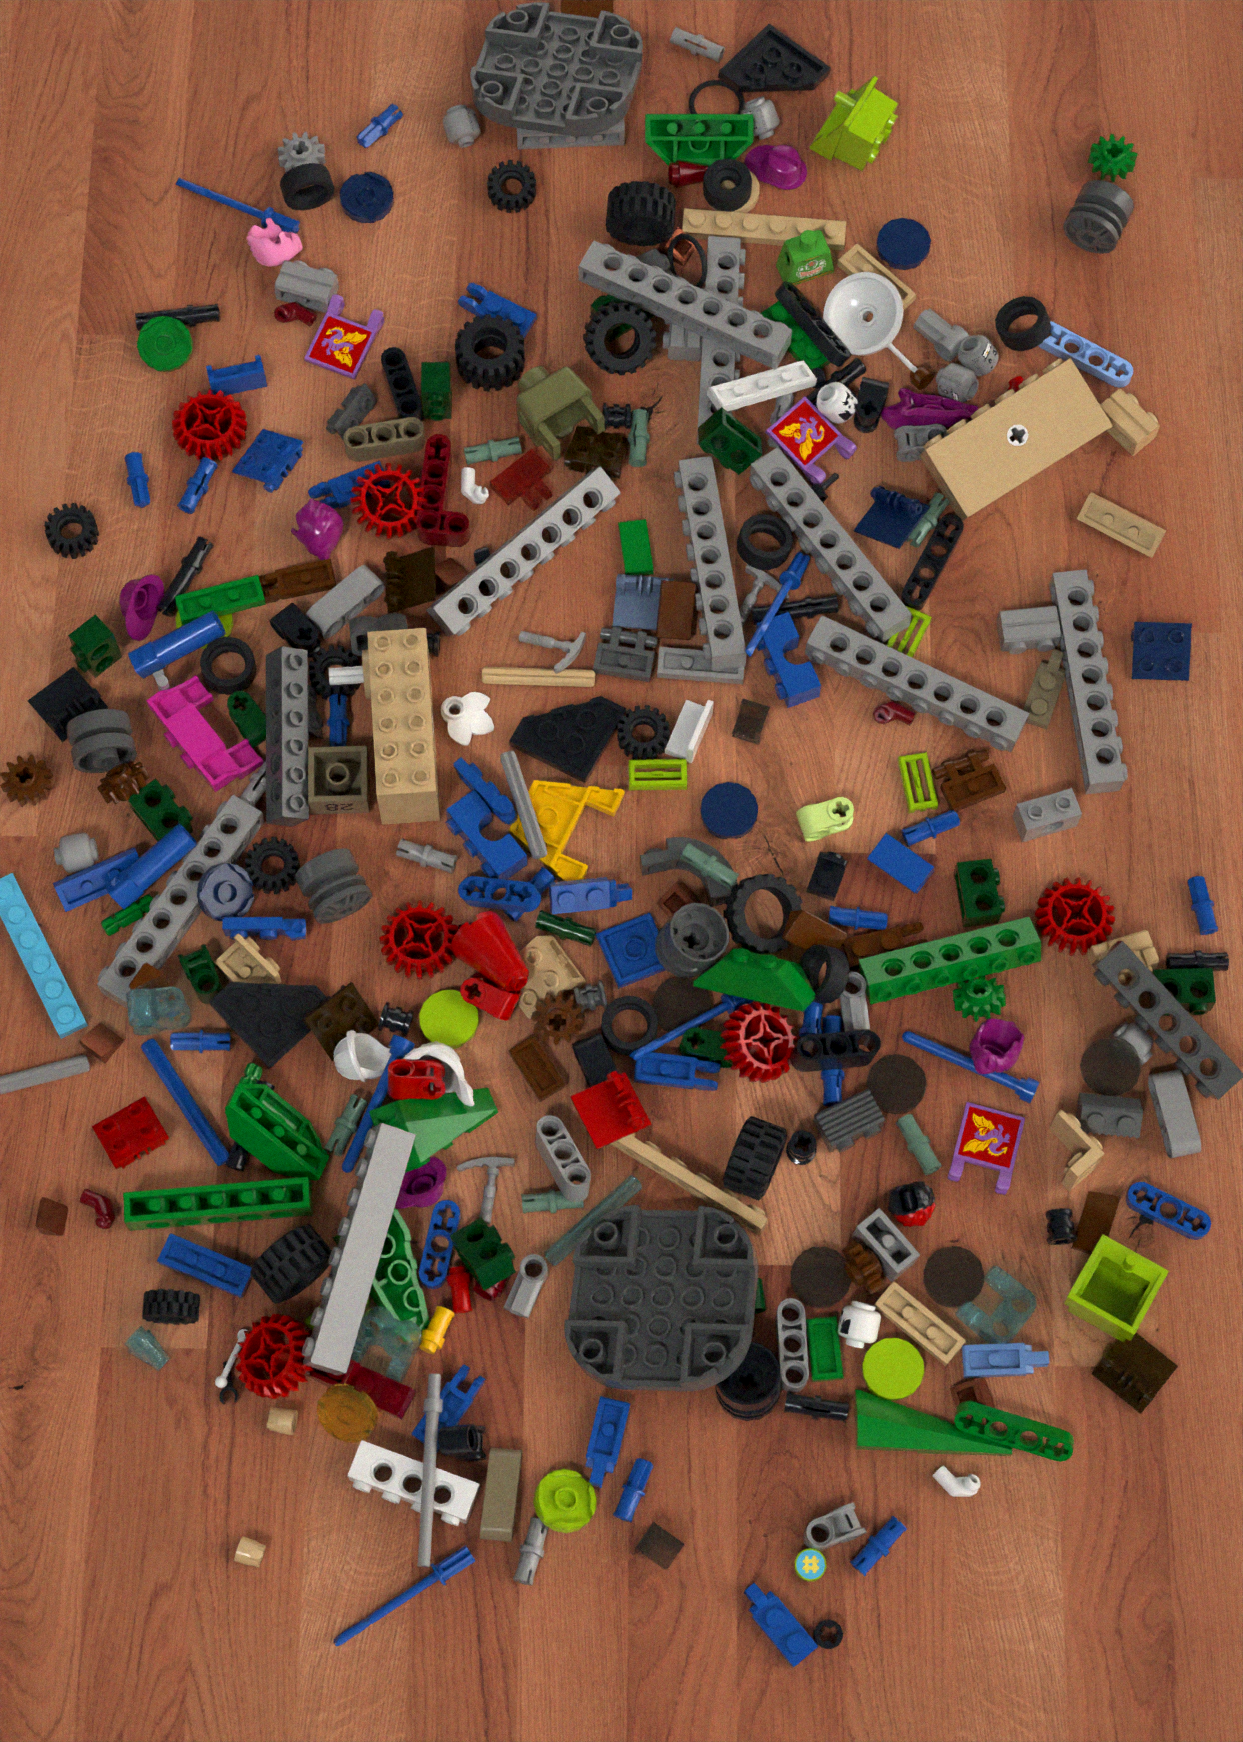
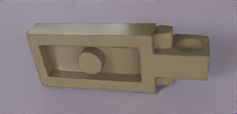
[1023,649,1066,730]

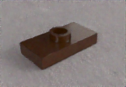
[508,1035,565,1102]

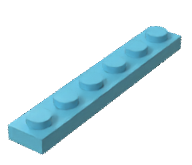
[0,873,88,1039]

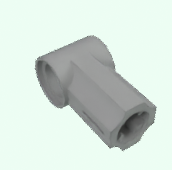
[913,309,969,362]
[838,972,870,1032]
[504,1254,549,1319]

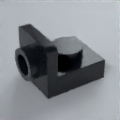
[806,852,847,902]

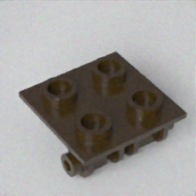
[564,426,630,481]
[383,547,436,614]
[302,982,379,1062]
[1091,1333,1178,1414]

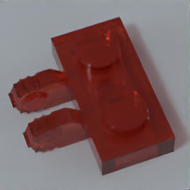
[489,449,553,511]

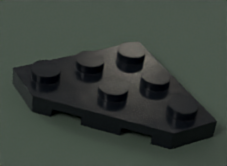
[718,24,831,92]
[509,696,627,783]
[208,982,327,1069]

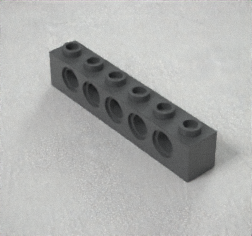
[266,646,309,827]
[1092,941,1243,1100]

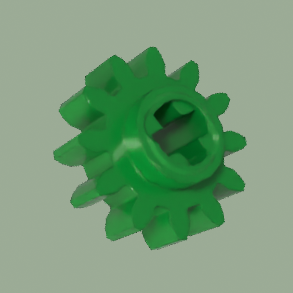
[1088,134,1137,182]
[953,976,1006,1022]

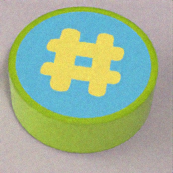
[794,1548,826,1582]

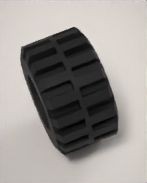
[606,181,676,247]
[583,301,656,376]
[455,314,525,392]
[723,1116,787,1201]
[250,1224,332,1304]

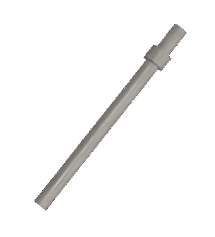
[417,1374,443,1567]

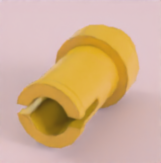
[419,1306,455,1354]

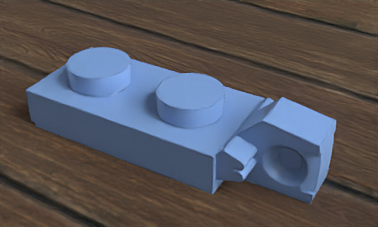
[961,1343,1049,1378]

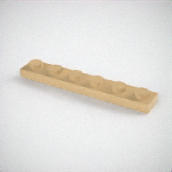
[682,208,846,251]
[610,1133,768,1235]

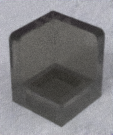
[732,699,770,745]
[635,1522,685,1570]

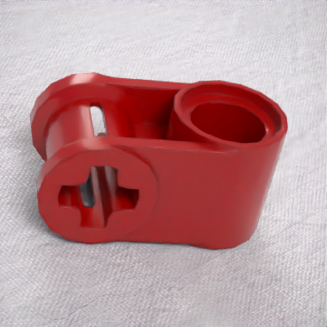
[460,972,522,1021]
[388,1059,446,1100]

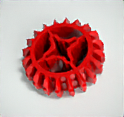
[171,388,248,461]
[350,463,427,540]
[1034,877,1115,956]
[379,900,458,980]
[719,1002,798,1083]
[235,1314,313,1399]

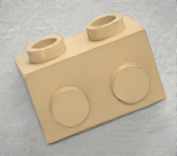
[214,933,282,984]

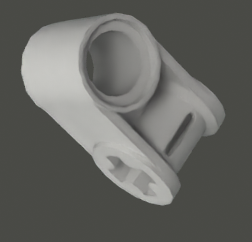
[894,424,948,462]
[803,1502,867,1551]

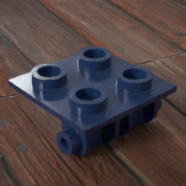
[854,486,930,549]
[1131,622,1192,681]

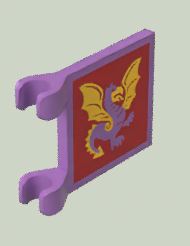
[304,294,385,380]
[765,396,857,485]
[948,1102,1025,1195]

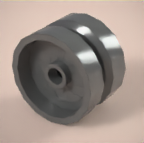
[66,709,137,773]

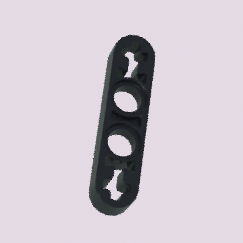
[775,281,851,367]
[901,514,964,611]

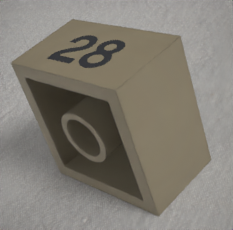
[308,746,370,814]

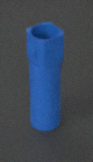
[128,610,226,679]
[105,824,198,910]

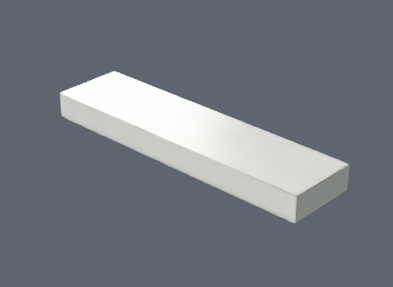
[707,360,817,412]

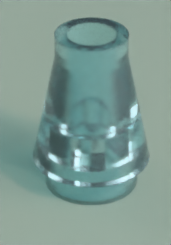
[124,1326,171,1372]

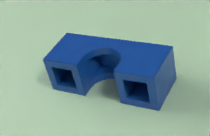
[756,612,821,708]
[445,790,528,880]

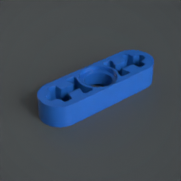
[458,876,541,912]
[1125,1182,1211,1240]
[419,1200,461,1289]

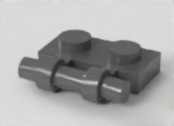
[593,627,658,682]

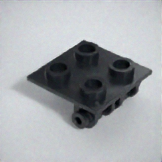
[27,667,108,742]

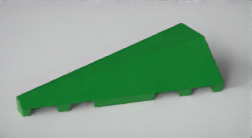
[855,1389,1012,1456]

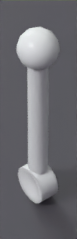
[215,1329,247,1388]

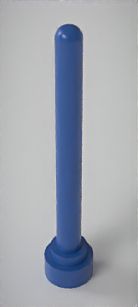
[902,1031,1040,1104]
[342,1034,415,1173]

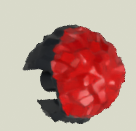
[888,1181,936,1227]

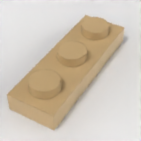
[837,244,916,311]
[1077,492,1166,558]
[874,1281,966,1366]

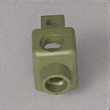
[516,366,605,461]

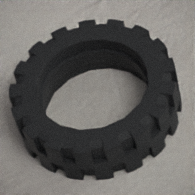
[723,874,803,954]

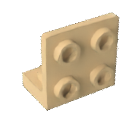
[517,935,586,1019]
[1049,1109,1105,1192]

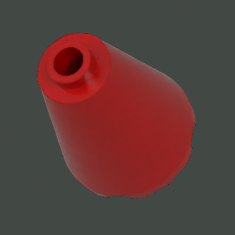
[451,911,529,991]

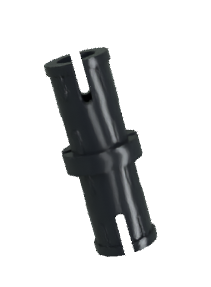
[1166,950,1229,971]
[784,1392,849,1423]

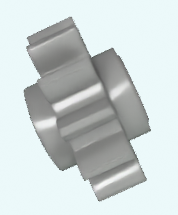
[278,132,326,173]

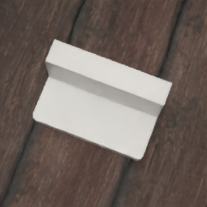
[665,700,714,763]

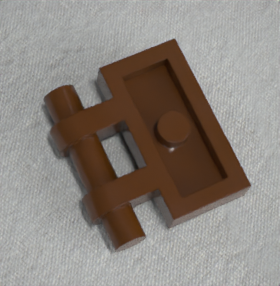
[932,749,1006,812]

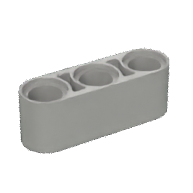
[305,565,385,639]
[1148,1069,1201,1159]
[535,1115,591,1202]
[775,1298,809,1393]

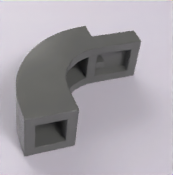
[640,837,738,907]

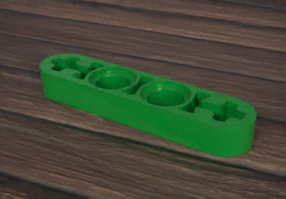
[954,1401,1074,1462]

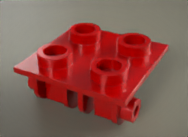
[570,1071,652,1150]
[92,1096,169,1169]

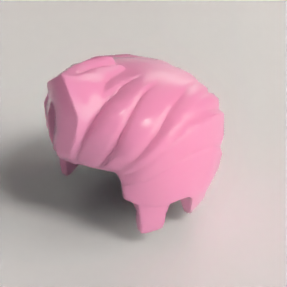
[246,218,302,267]

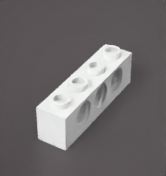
[347,1440,480,1526]

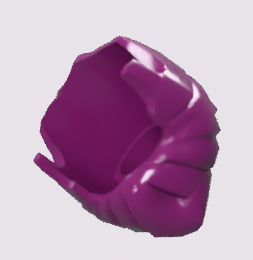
[291,499,344,560]
[969,1018,1024,1074]

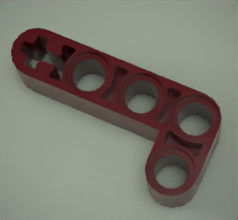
[416,434,470,547]

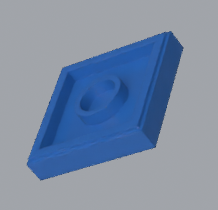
[596,913,666,989]

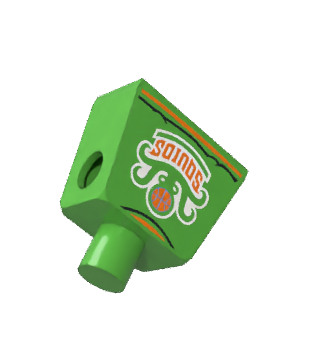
[776,230,834,285]

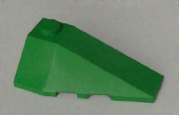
[369,1087,498,1173]
[333,1209,430,1342]

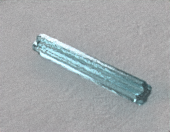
[545,1175,642,1266]

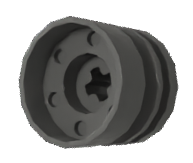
[1063,180,1134,254]
[295,848,372,924]
[655,903,729,978]

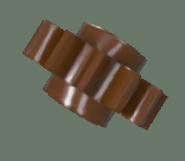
[0,755,53,807]
[97,761,150,804]
[531,990,585,1045]
[842,1240,884,1295]

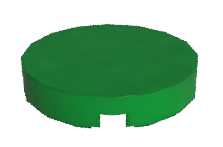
[137,316,193,372]

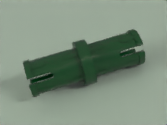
[535,910,597,947]

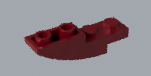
[305,1359,416,1420]

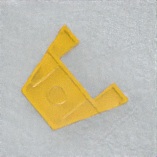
[509,780,625,881]

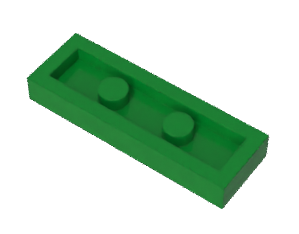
[760,301,831,370]
[175,575,266,626]

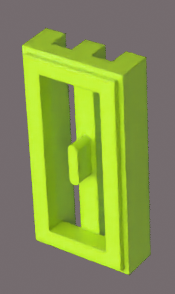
[886,606,932,658]
[897,752,938,814]
[629,759,687,790]

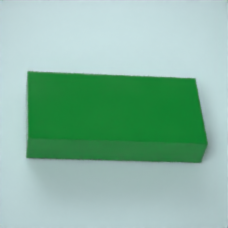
[618,519,654,576]
[806,1316,844,1382]

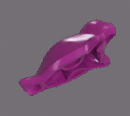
[881,388,978,430]

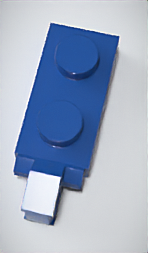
[549,877,632,914]
[222,917,307,941]
[585,1396,631,1488]
[744,1583,818,1668]

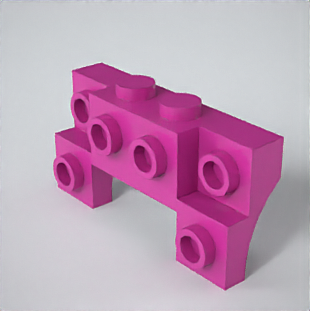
[146,675,264,792]

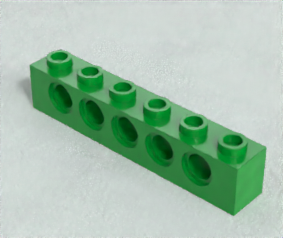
[859,917,1041,1005]
[123,1177,313,1231]

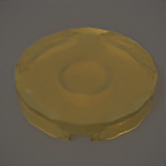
[316,1384,378,1443]

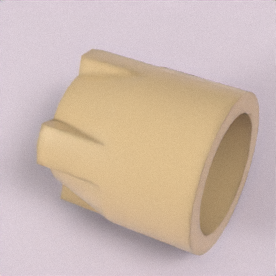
[267,1407,298,1435]
[234,1536,266,1568]

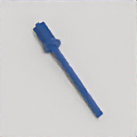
[176,177,300,233]
[745,552,810,657]
[630,994,754,1060]
[334,1545,476,1646]

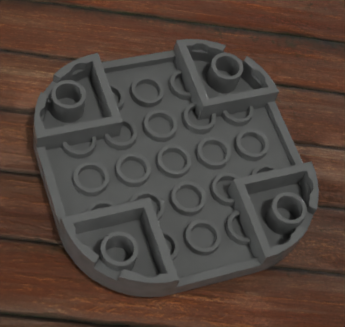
[470,2,643,136]
[564,1205,758,1392]

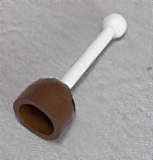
[885,342,934,390]

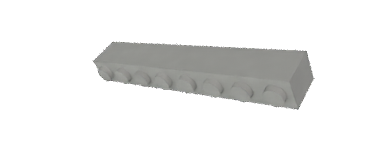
[302,1123,416,1376]

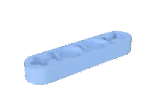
[1038,321,1133,388]

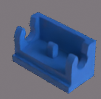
[206,354,268,396]
[867,833,934,894]

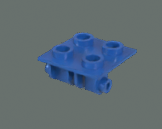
[232,429,303,493]

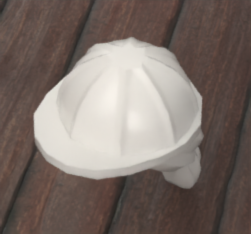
[333,1030,416,1082]
[403,1041,475,1106]

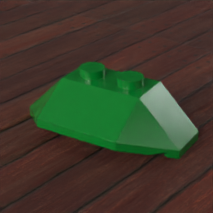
[645,114,754,167]
[694,948,815,1012]
[225,1083,329,1181]

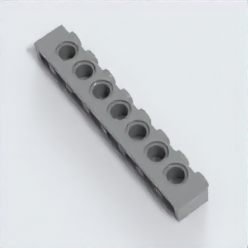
[697,236,746,444]
[578,241,792,370]
[749,447,911,644]
[674,456,747,670]
[426,466,621,636]
[1049,569,1128,794]
[805,615,1030,752]
[97,795,265,1011]

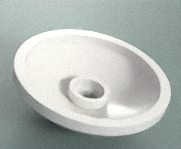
[823,272,903,356]

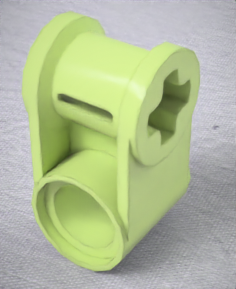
[796,797,854,842]

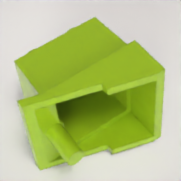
[809,76,898,171]
[1064,1234,1169,1342]

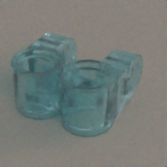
[126,987,192,1036]
[955,1266,1036,1344]
[350,1306,422,1383]

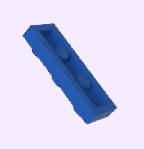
[53,847,139,912]
[157,1233,252,1299]

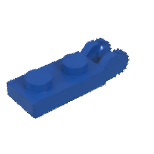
[458,282,537,339]
[308,461,391,509]
[453,757,518,825]
[634,1052,720,1091]
[411,1364,486,1453]

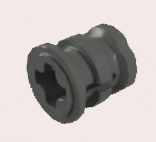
[573,980,608,1013]

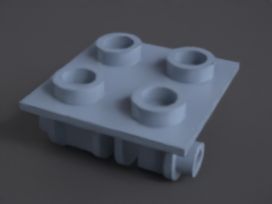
[612,574,674,630]

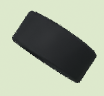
[280,163,334,211]
[995,296,1051,351]
[737,514,793,570]
[200,637,257,695]
[799,944,849,1003]
[601,996,658,1056]

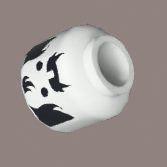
[816,382,858,424]
[837,1301,881,1348]

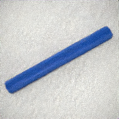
[141,1038,230,1166]

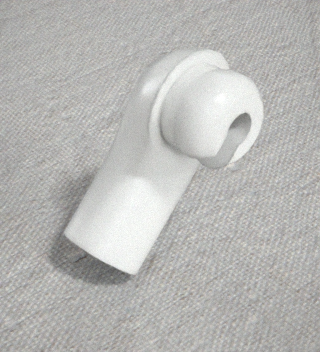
[461,467,489,504]
[932,1465,981,1497]

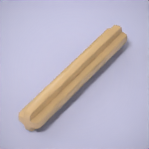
[482,667,595,687]

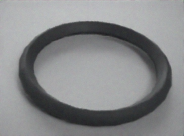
[689,80,745,114]
[667,234,708,288]

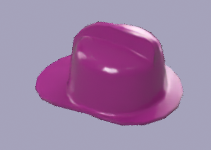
[744,145,807,190]
[119,574,164,641]
[394,1157,447,1209]

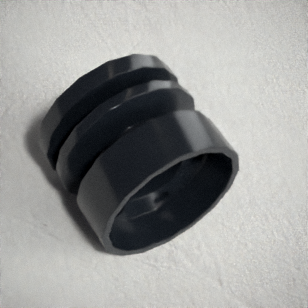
[715,1342,781,1421]

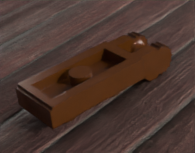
[259,559,337,604]
[842,922,928,970]

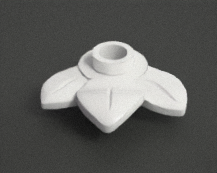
[440,692,494,746]

